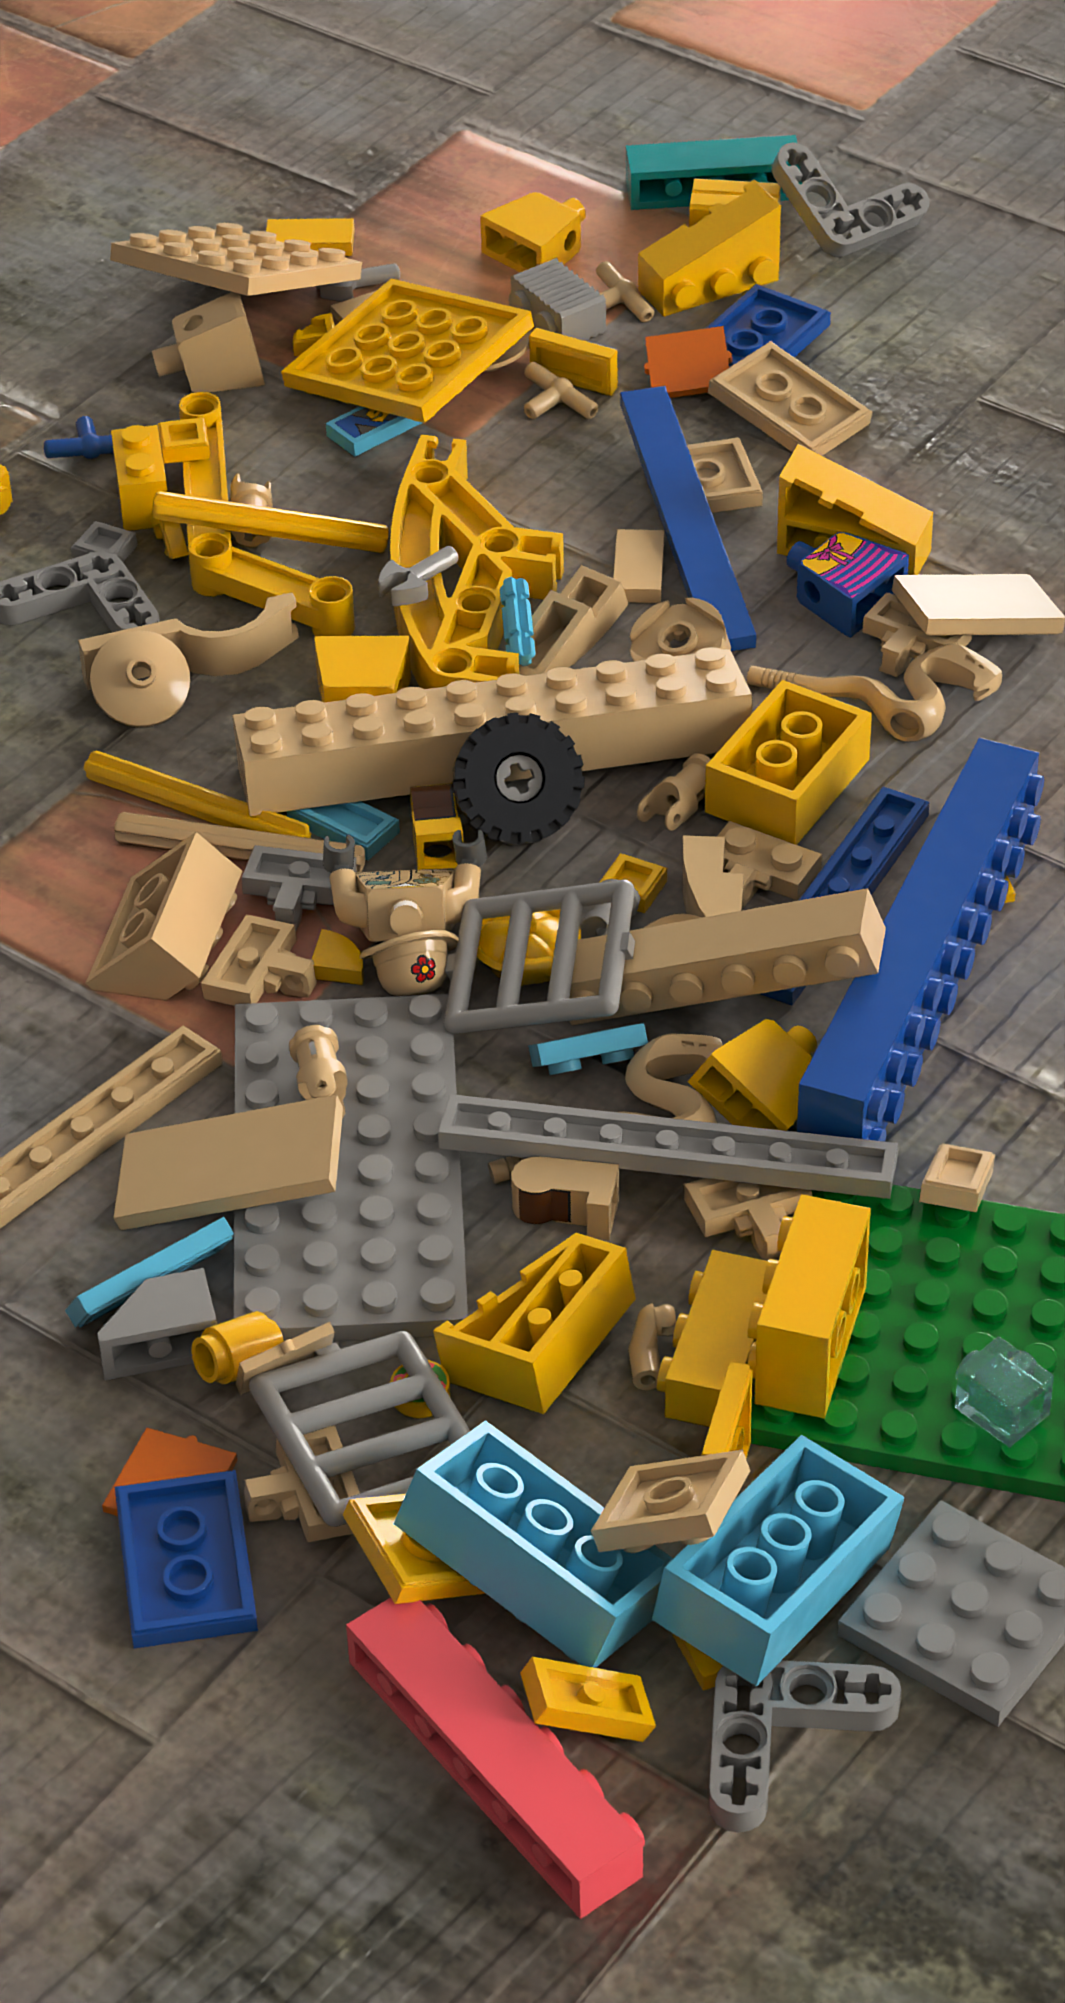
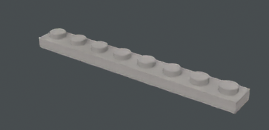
[438,1094,898,1199]

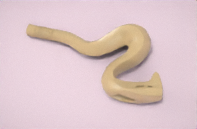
[747,644,1002,742]
[488,1033,723,1184]

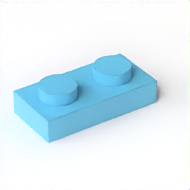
[528,1023,648,1075]

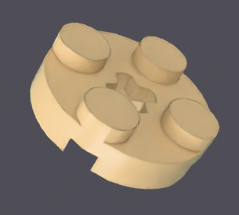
[630,598,731,662]

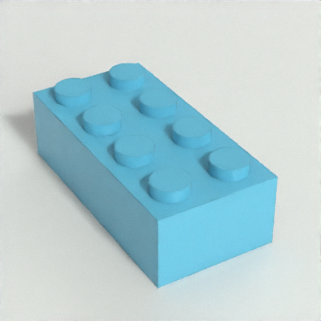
[393,1420,673,1668]
[652,1435,905,1686]

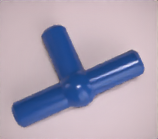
[44,416,113,459]

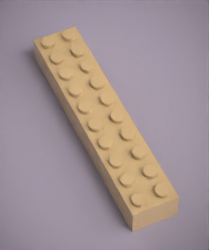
[233,647,752,816]

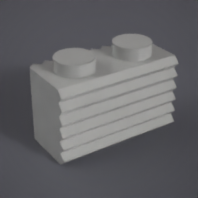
[509,258,606,341]

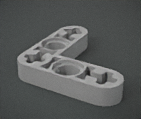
[772,143,929,257]
[0,551,160,632]
[709,1660,901,1832]

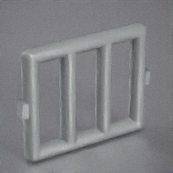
[444,880,635,1034]
[249,1331,470,1527]

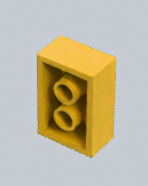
[705,680,872,845]
[747,1194,871,1419]

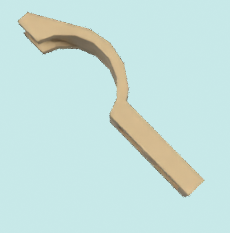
[78,592,299,690]

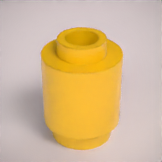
[191,1311,283,1384]

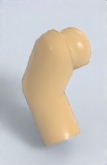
[628,1303,676,1390]

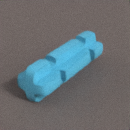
[500,577,536,666]

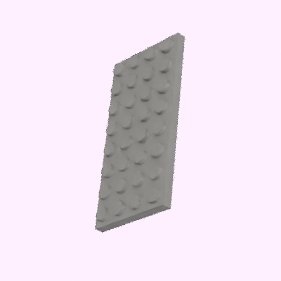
[234,994,468,1341]

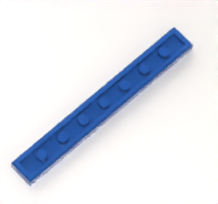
[620,386,757,651]

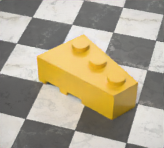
[638,179,781,317]
[777,444,933,575]
[433,1233,636,1414]

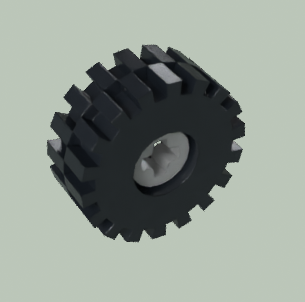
[451,712,585,846]

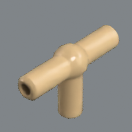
[596,261,654,323]
[524,362,598,419]

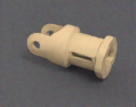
[230,473,273,547]
[637,753,711,831]
[289,1025,348,1119]

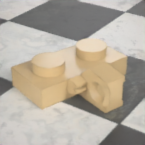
[862,592,973,677]
[717,821,822,908]
[201,914,317,1006]
[684,1178,812,1261]
[243,1425,360,1542]

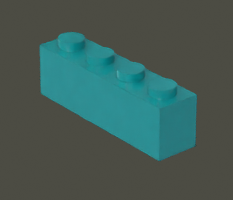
[626,135,802,210]

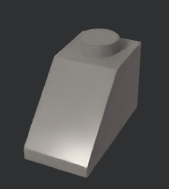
[97,1268,217,1380]

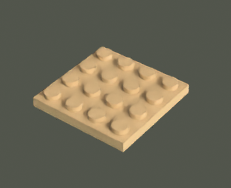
[110,223,362,296]

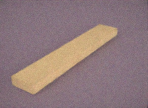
[0,1025,223,1229]

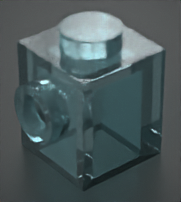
[955,1336,1054,1448]

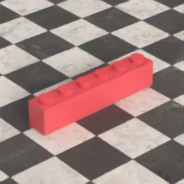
[346,1597,645,1919]

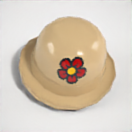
[360,930,459,996]

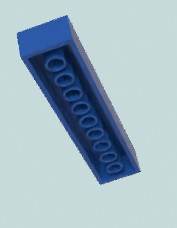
[797,738,1044,1142]

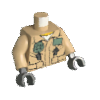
[323,830,487,942]

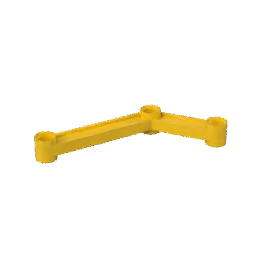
[179,392,355,636]

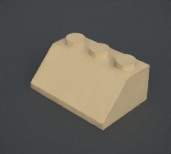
[85,832,242,1000]

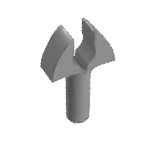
[317,263,400,301]
[378,546,459,606]

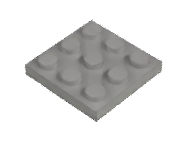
[838,1500,1065,1727]

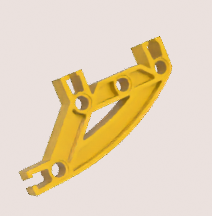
[390,434,564,689]

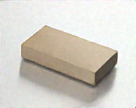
[613,529,665,603]
[919,1143,995,1212]

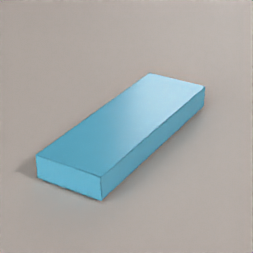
[65,1217,234,1328]

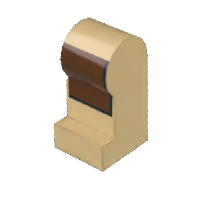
[511,1156,619,1241]

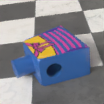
[786,532,909,638]

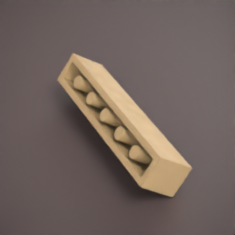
[569,888,886,1025]

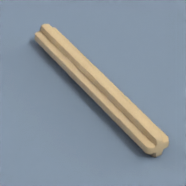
[114,812,365,872]

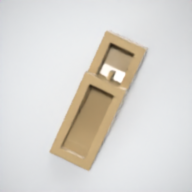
[519,565,629,676]
[683,835,744,918]

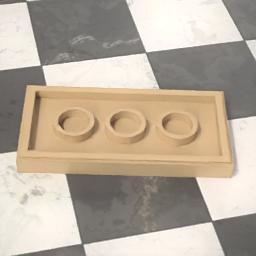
[113,1095,343,1231]

